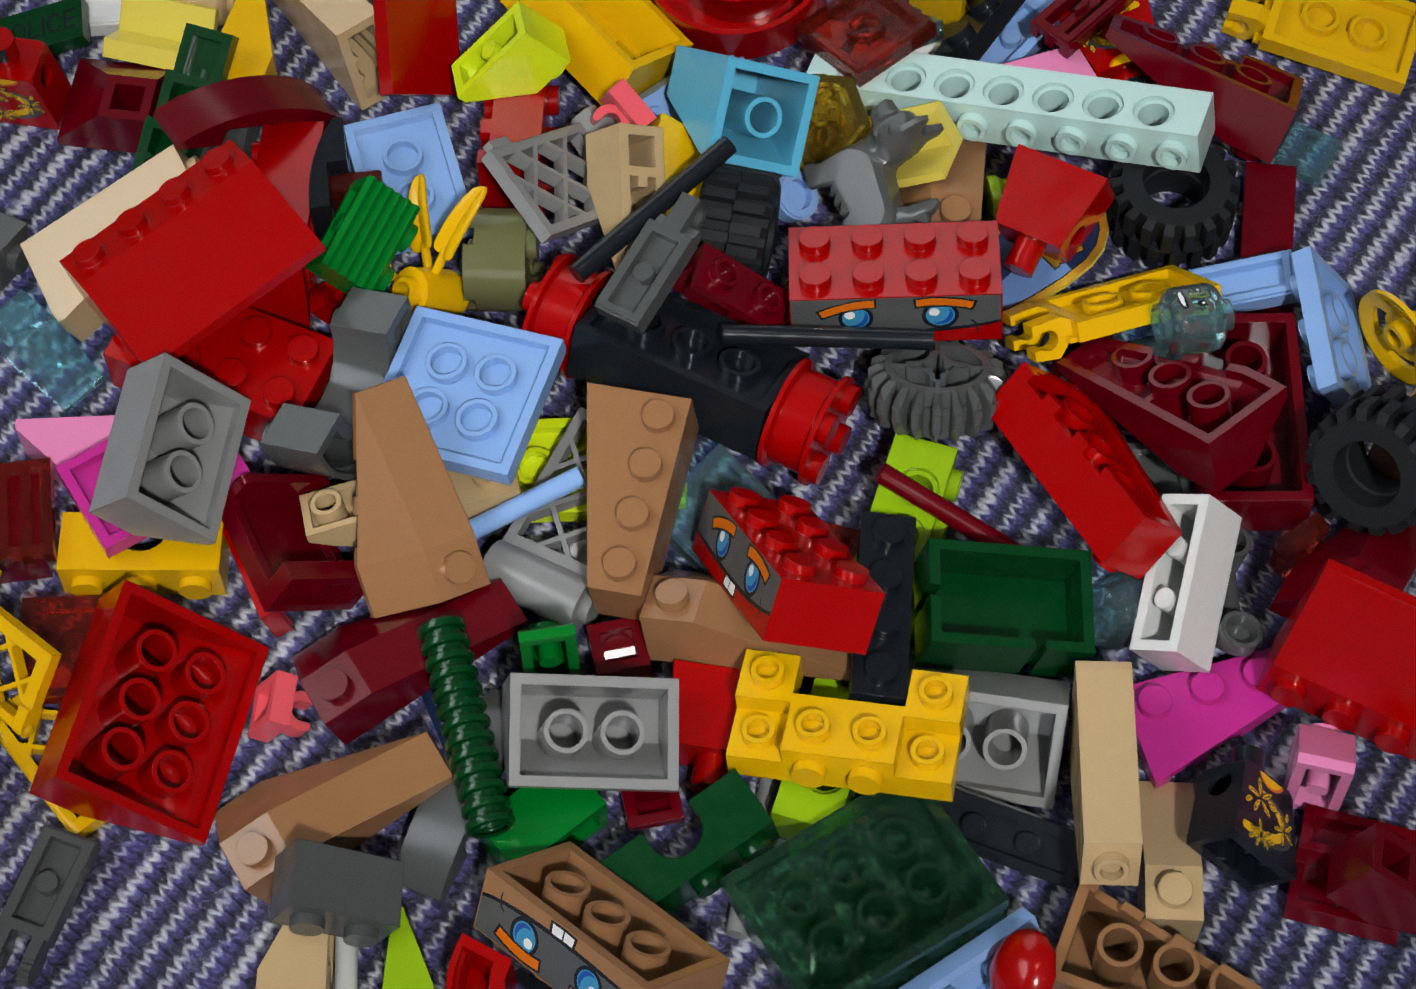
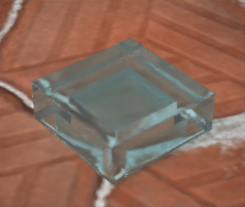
[1274,121,1342,188]

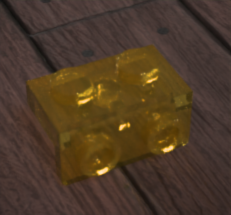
[800,74,871,172]

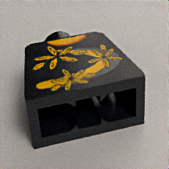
[1186,745,1297,892]

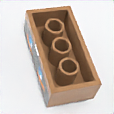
[473,841,730,989]

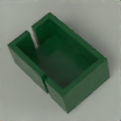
[913,538,1096,678]

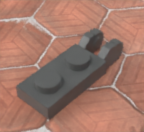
[0,824,101,988]

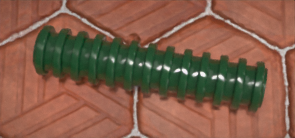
[417,615,516,839]

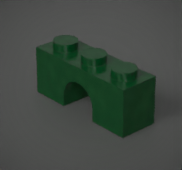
[599,769,780,919]

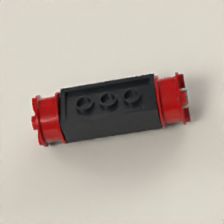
[521,253,862,486]

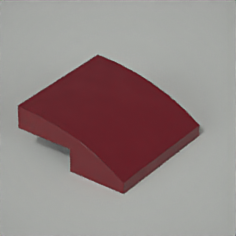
[1282,804,1416,946]

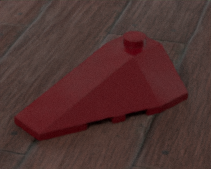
[1105,13,1304,164]
[1057,337,1288,494]
[1269,524,1416,619]
[292,579,530,745]

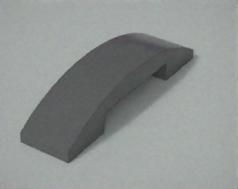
[397,688,505,905]

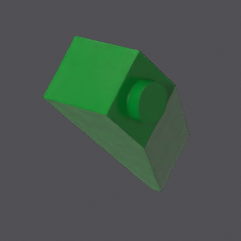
[518,621,581,675]

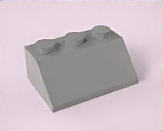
[89,352,251,545]
[908,659,1070,809]
[501,672,679,792]

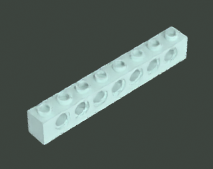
[806,40,1215,173]

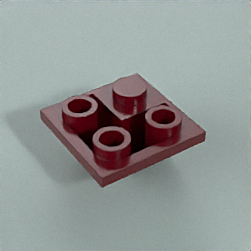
[57,58,166,153]

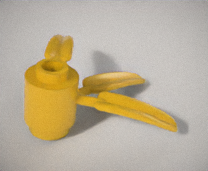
[389,174,487,315]

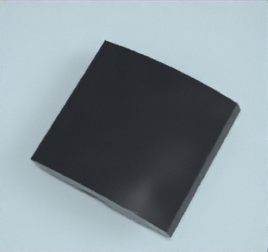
[309,117,355,241]

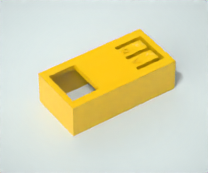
[499,0,693,106]

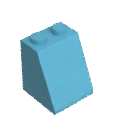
[667,45,820,178]

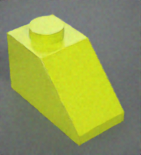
[451,0,571,103]

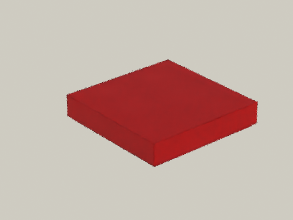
[373,0,460,97]

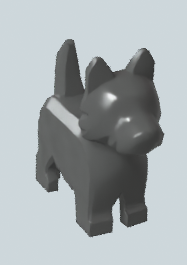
[803,99,944,226]

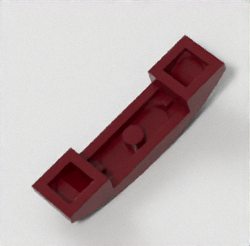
[153,75,346,150]
[586,618,685,832]

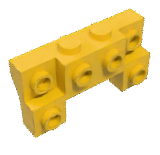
[726,649,970,802]

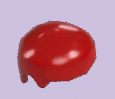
[989,928,1056,989]

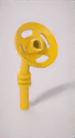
[1358,289,1416,385]

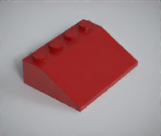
[59,139,326,363]
[1256,558,1416,762]
[29,579,269,846]

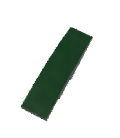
[131,23,239,171]

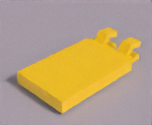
[1221,0,1416,95]
[1002,265,1223,363]

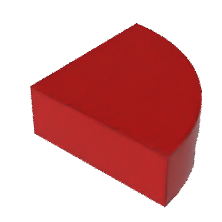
[309,281,347,325]

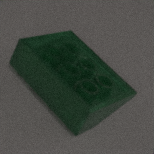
[719,793,1009,989]

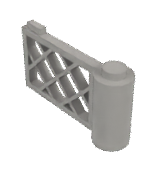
[481,105,617,244]
[483,407,598,631]

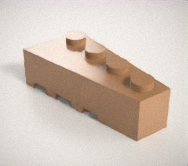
[587,382,699,621]
[1053,883,1264,989]

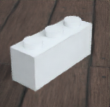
[1129,494,1242,673]

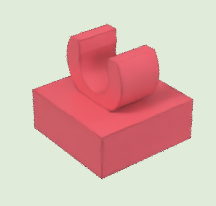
[590,78,657,126]
[248,670,313,743]

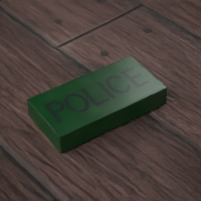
[0,0,90,55]

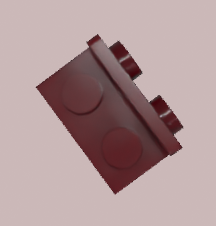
[673,242,789,325]

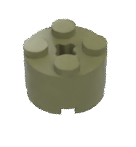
[462,208,547,312]

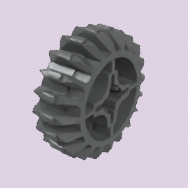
[864,340,1007,442]

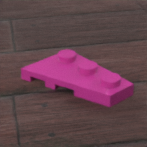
[1133,648,1287,789]

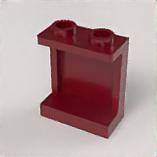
[222,472,363,612]

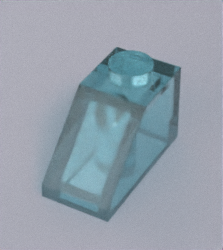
[0,289,105,414]

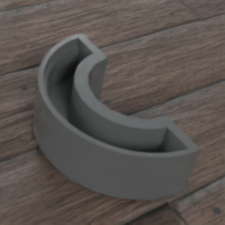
[260,287,413,480]

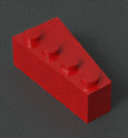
[476,24,560,214]
[249,121,325,331]
[991,362,1182,579]

